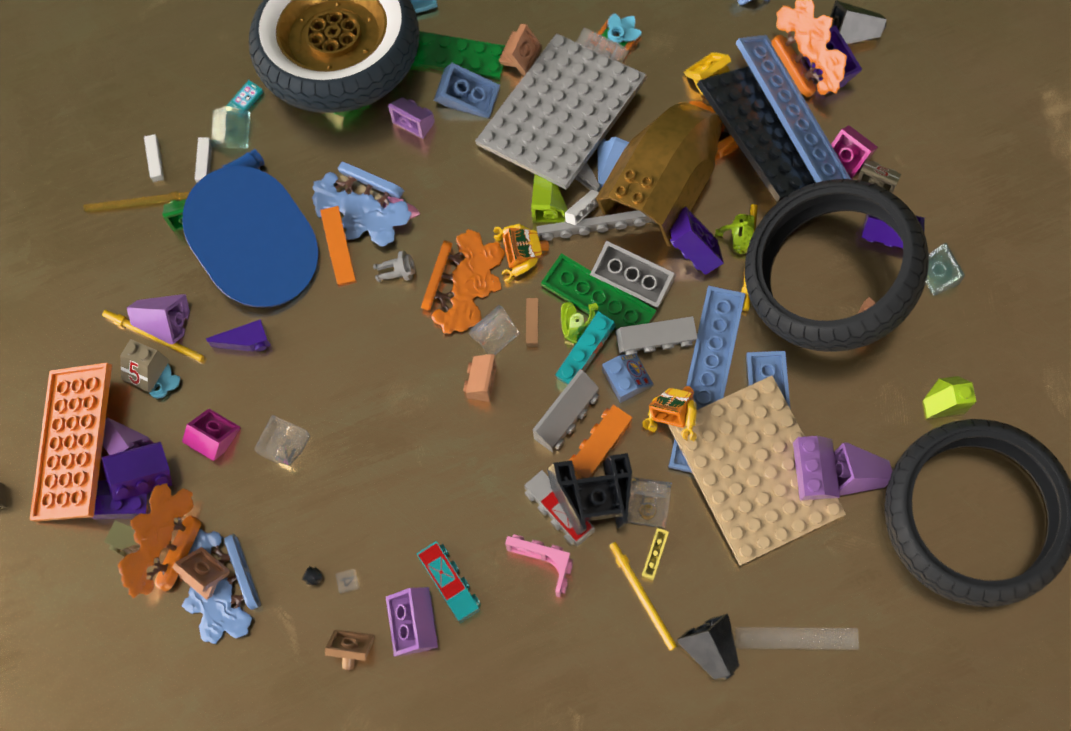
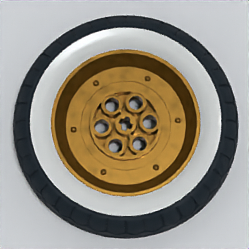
[249,0,419,113]

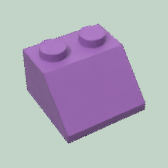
[388,98,435,139]

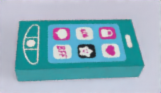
[226,80,264,118]

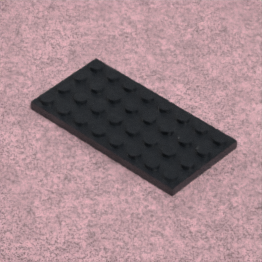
[697,66,816,202]

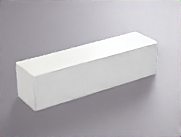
[144,134,164,182]
[195,138,212,183]
[565,190,599,225]

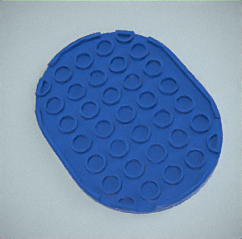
[183,166,318,307]

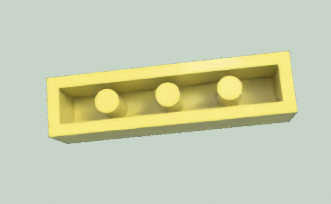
[642,528,669,580]

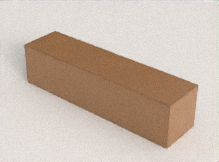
[526,298,538,347]

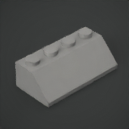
[590,241,676,308]
[533,369,600,453]

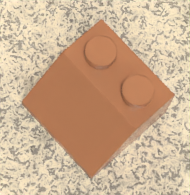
[463,354,497,402]

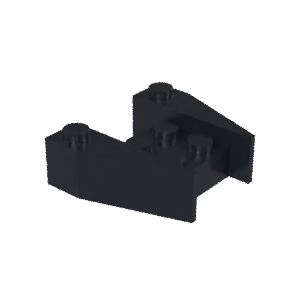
[547,453,632,535]

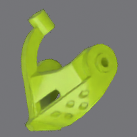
[715,214,754,254]
[561,302,598,344]

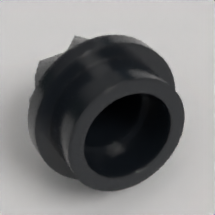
[302,566,322,585]

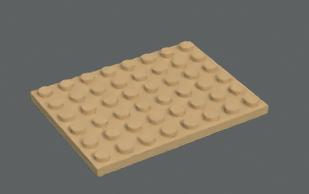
[668,376,846,566]

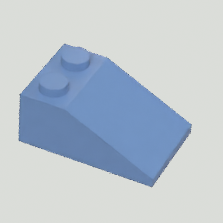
[434,63,500,118]

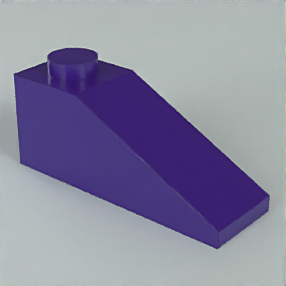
[206,319,271,352]

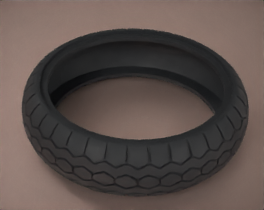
[745,179,929,352]
[885,419,1071,607]

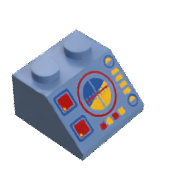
[602,354,654,403]

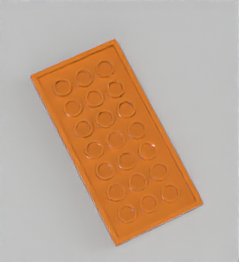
[30,363,112,522]

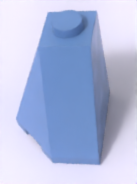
[597,137,629,190]

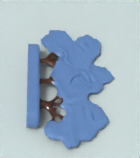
[312,162,412,246]
[182,529,261,644]

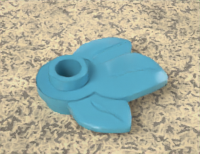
[608,13,642,43]
[149,364,181,399]

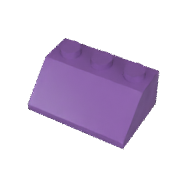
[793,436,840,500]
[386,587,438,656]

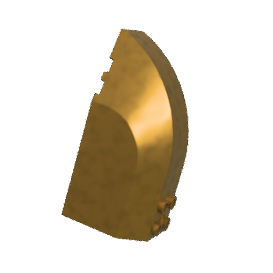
[596,102,722,247]

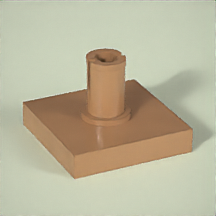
[325,630,374,670]

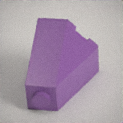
[127,294,190,344]
[102,418,154,455]
[834,443,893,496]

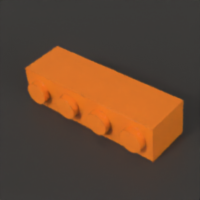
[569,405,633,479]

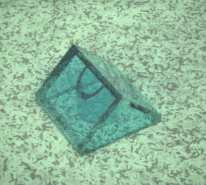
[211,106,250,148]
[926,243,965,296]

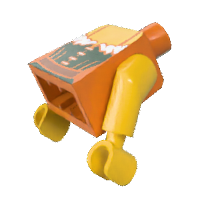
[493,224,549,283]
[642,386,697,442]

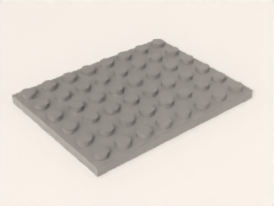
[475,33,647,190]

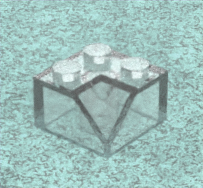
[254,415,310,466]

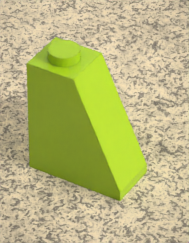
[531,174,568,223]
[923,376,977,419]

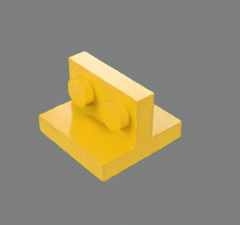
[684,52,731,95]

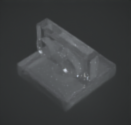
[469,305,520,355]

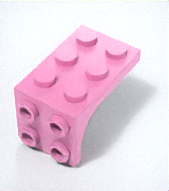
[505,535,573,597]

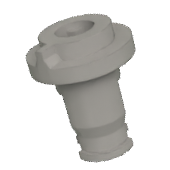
[373,251,415,282]

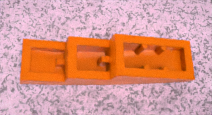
[320,206,356,286]

